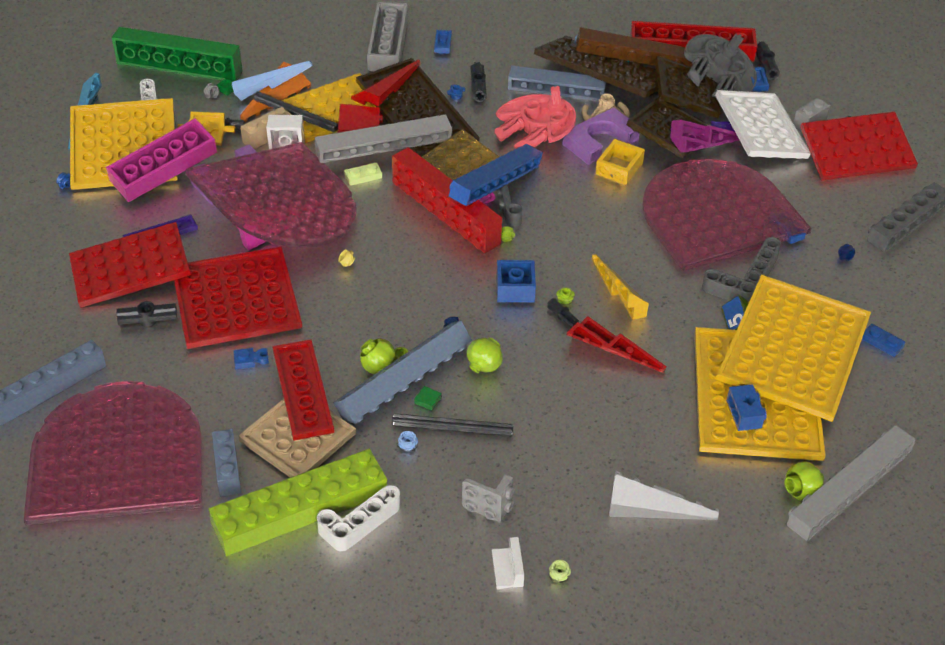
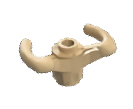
[581,94,630,121]

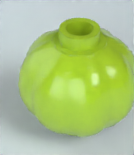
[467,337,503,373]
[360,338,395,374]
[784,462,824,501]

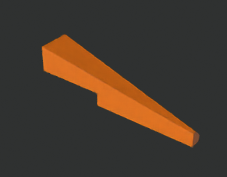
[240,62,311,122]

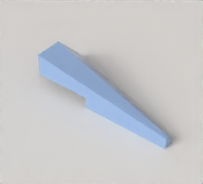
[232,60,313,101]

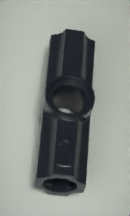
[756,41,780,80]
[470,62,487,102]
[116,301,177,327]

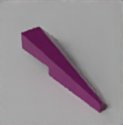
[670,120,740,153]

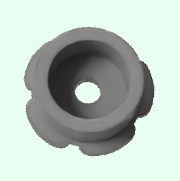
[204,83,219,99]

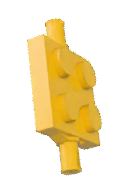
[177,112,235,146]

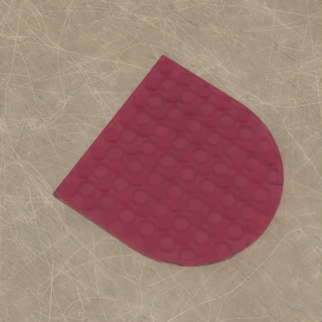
[185,142,357,247]
[643,159,811,271]
[24,381,202,526]

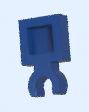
[233,348,269,370]

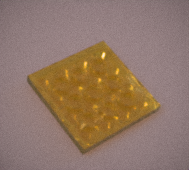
[422,129,499,180]

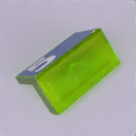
[721,295,749,330]

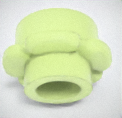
[549,560,571,581]

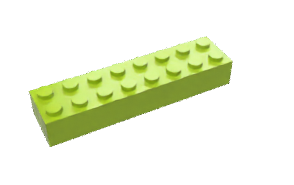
[208,448,387,556]

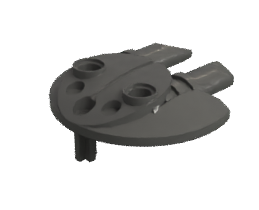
[684,34,757,97]

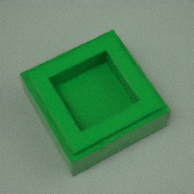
[216,78,234,96]
[414,386,442,411]

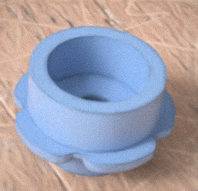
[398,431,418,450]

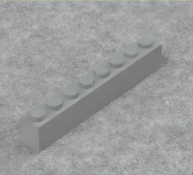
[315,114,452,163]
[787,425,916,541]

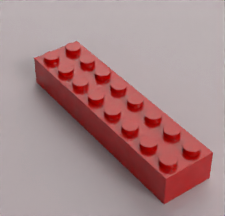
[630,21,757,62]
[392,147,502,254]

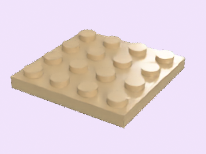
[238,399,356,478]

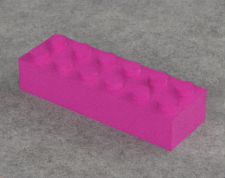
[106,118,217,202]

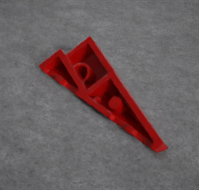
[351,60,420,107]
[566,316,667,373]

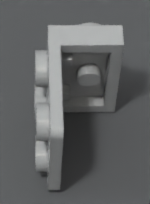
[462,475,515,523]

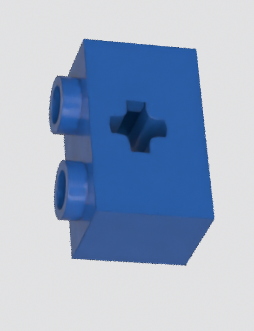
[726,384,767,431]

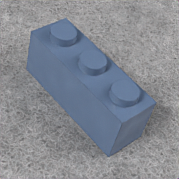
[212,429,241,497]

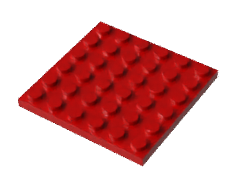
[174,246,302,349]

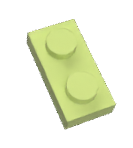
[344,163,382,186]

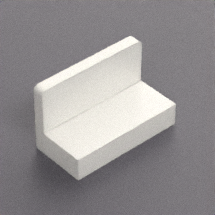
[492,537,524,589]

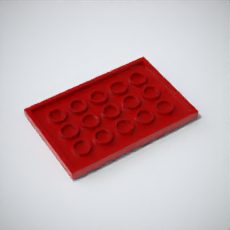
[800,111,918,181]
[69,222,191,308]

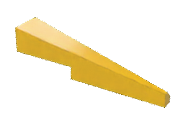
[592,254,649,320]

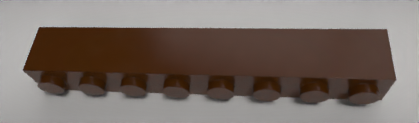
[576,27,693,67]

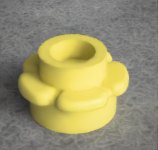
[338,249,355,267]

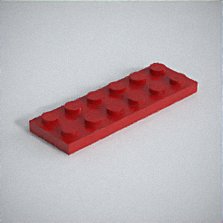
[272,339,334,441]

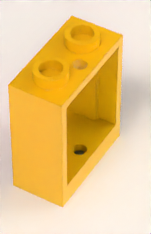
[595,139,645,185]

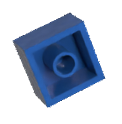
[497,260,536,302]

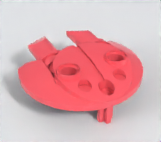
[494,86,576,149]

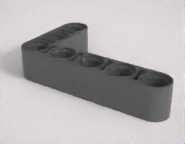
[702,237,781,306]

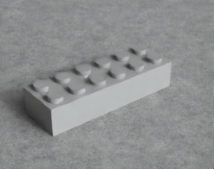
[367,2,408,71]

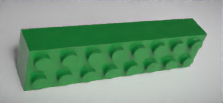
[112,27,243,81]

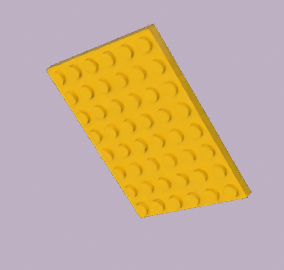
[716,274,871,422]
[695,327,826,461]

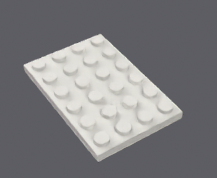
[715,90,811,159]

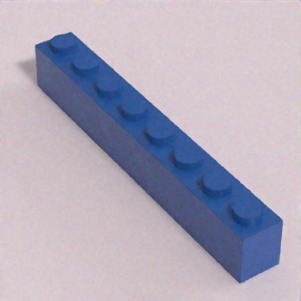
[449,144,543,206]

